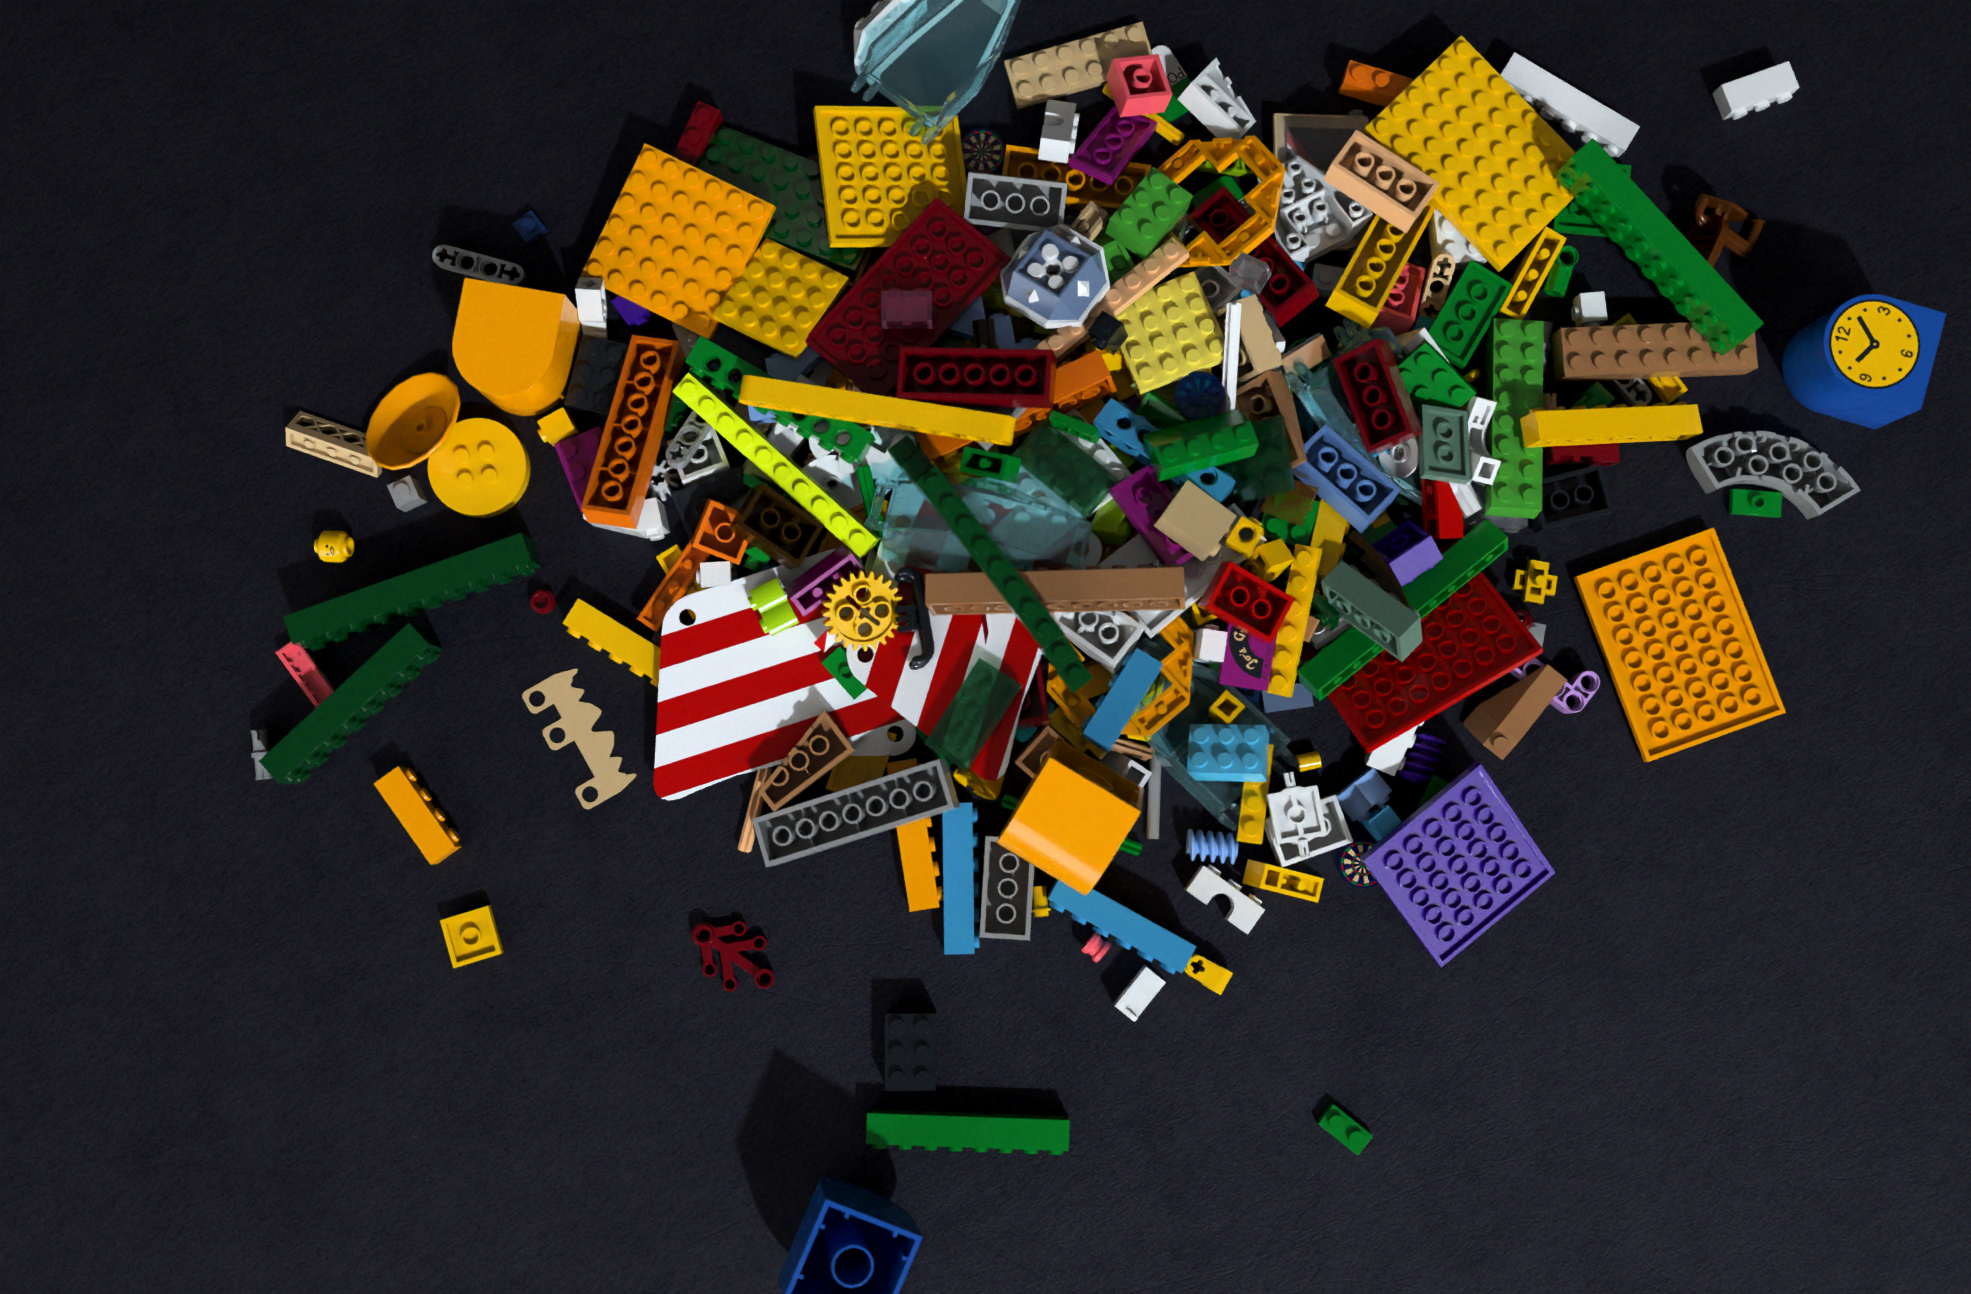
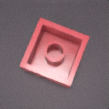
[1106,54,1173,117]

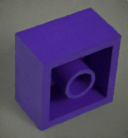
[1372,520,1443,587]

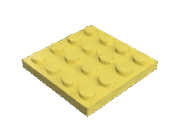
[1115,271,1224,395]

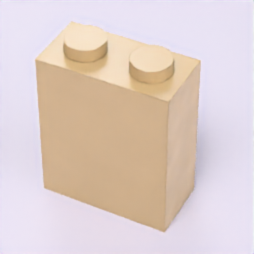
[1154,480,1237,562]

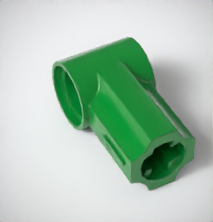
[1542,246,1579,297]
[1568,380,1615,410]

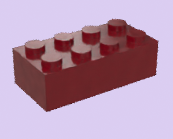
[1333,338,1423,453]

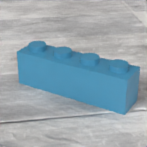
[1081,648,1163,753]

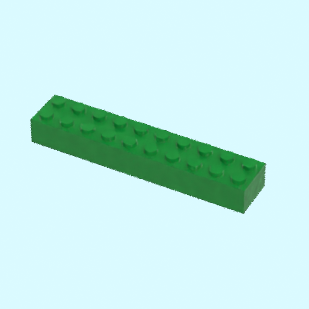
[1555,138,1764,356]

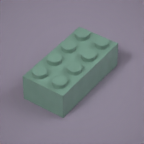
[1321,561,1422,662]

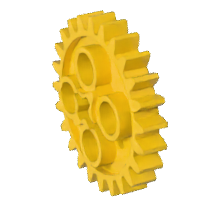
[821,569,903,651]

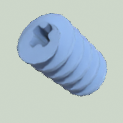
[1186,829,1239,864]

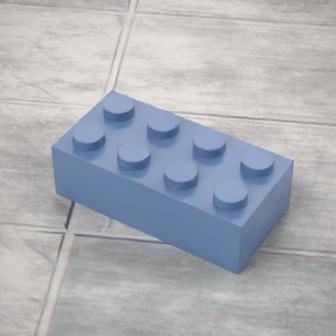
[1290,423,1401,533]

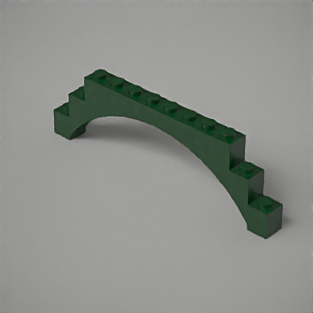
[887,435,1093,694]

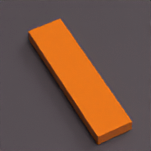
[636,537,712,633]

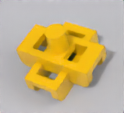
[1512,560,1558,604]

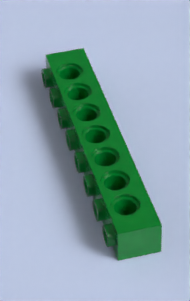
[685,335,875,465]

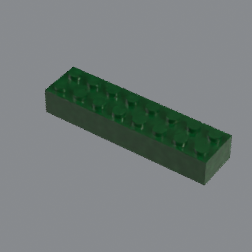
[259,623,443,784]

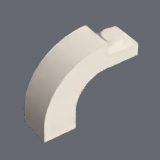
[1466,395,1501,485]

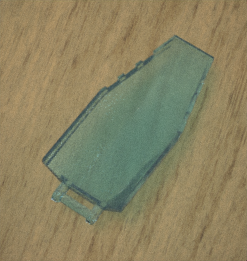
[864,472,1093,573]

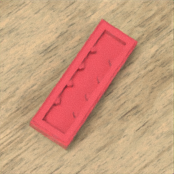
[275,641,336,708]

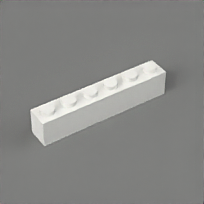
[1500,52,1640,159]

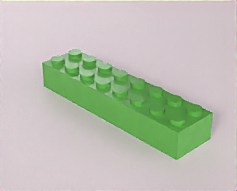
[1484,318,1544,519]

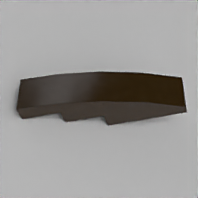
[1348,530,1410,607]

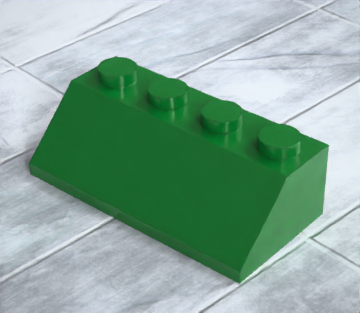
[1142,409,1259,482]

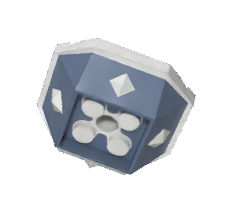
[999,224,1110,329]

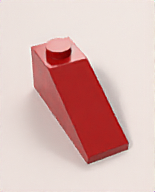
[1421,478,1464,539]

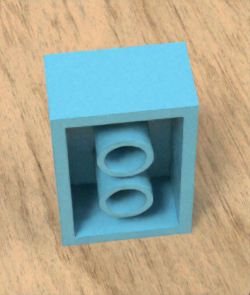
[1187,724,1269,782]

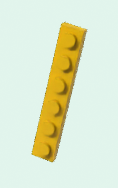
[1265,544,1322,697]

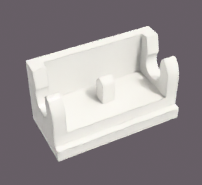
[1113,965,1166,1022]

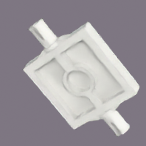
[1266,771,1327,858]

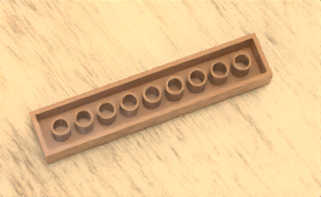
[925,564,1185,616]

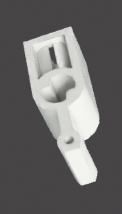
[575,277,608,340]

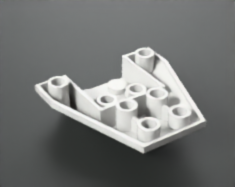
[1257,155,1373,263]

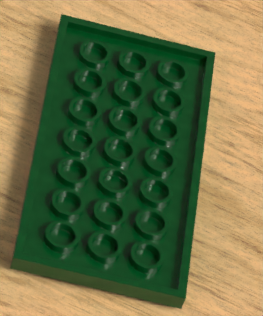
[696,125,870,275]

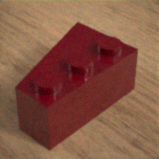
[1542,443,1620,469]

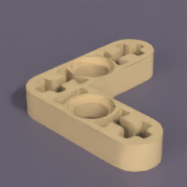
[1418,251,1455,319]

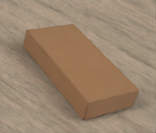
[1280,333,1331,381]

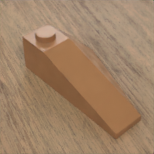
[1235,370,1307,472]
[1462,663,1567,760]

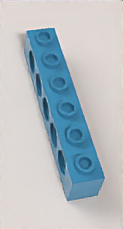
[1093,398,1236,504]

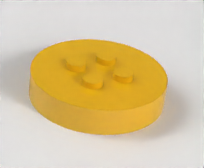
[428,418,530,518]

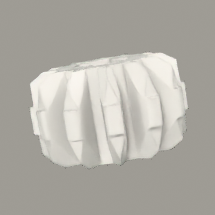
[646,460,680,501]

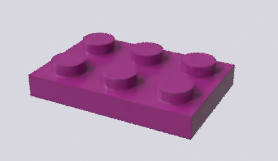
[554,426,603,513]

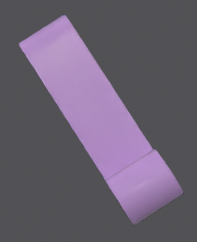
[1509,658,1600,714]

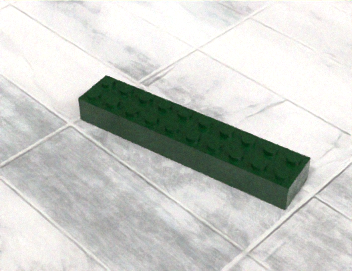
[283,533,542,651]

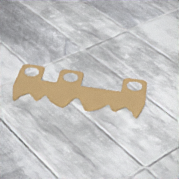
[522,669,637,809]

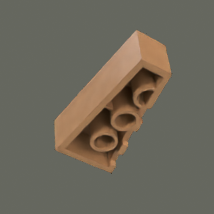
[758,710,856,812]

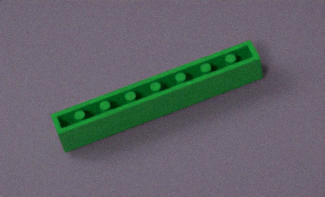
[866,1109,1070,1155]

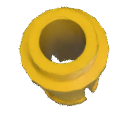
[1032,886,1051,917]

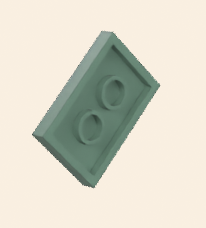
[1417,404,1471,485]

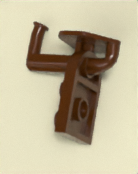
[1685,194,1765,267]

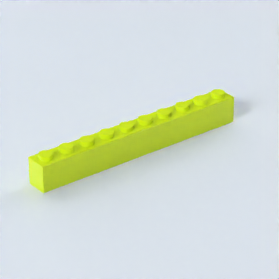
[672,372,881,558]

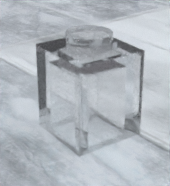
[1228,252,1272,295]

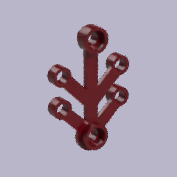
[692,921,775,992]

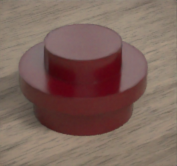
[530,589,556,614]

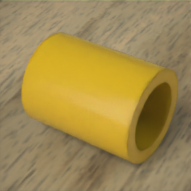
[1295,751,1322,772]

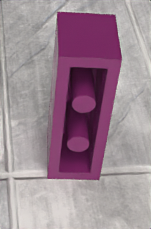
[783,544,865,617]

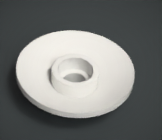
[1379,437,1419,478]

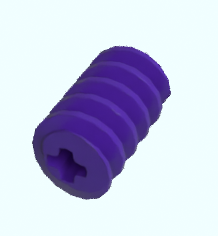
[1399,733,1446,788]

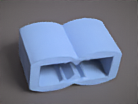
[1336,767,1392,822]

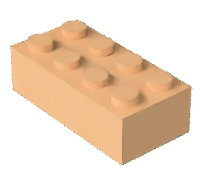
[1323,130,1440,233]

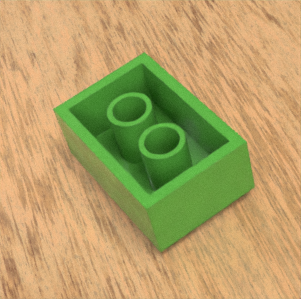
[1105,167,1193,260]

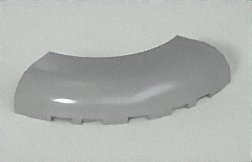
[1686,431,1861,519]

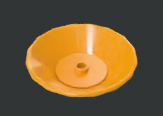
[365,372,460,470]

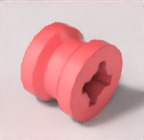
[1081,931,1112,963]

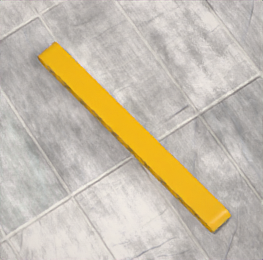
[738,375,1016,446]

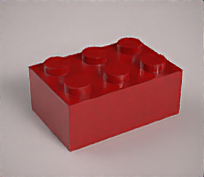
[1198,561,1295,644]

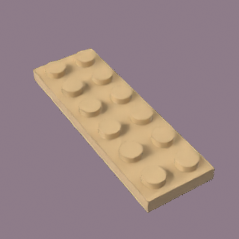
[1004,21,1153,109]

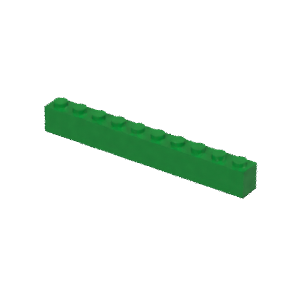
[1298,519,1508,701]

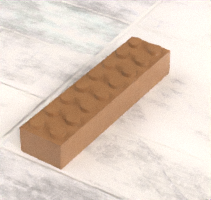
[1551,322,1758,383]

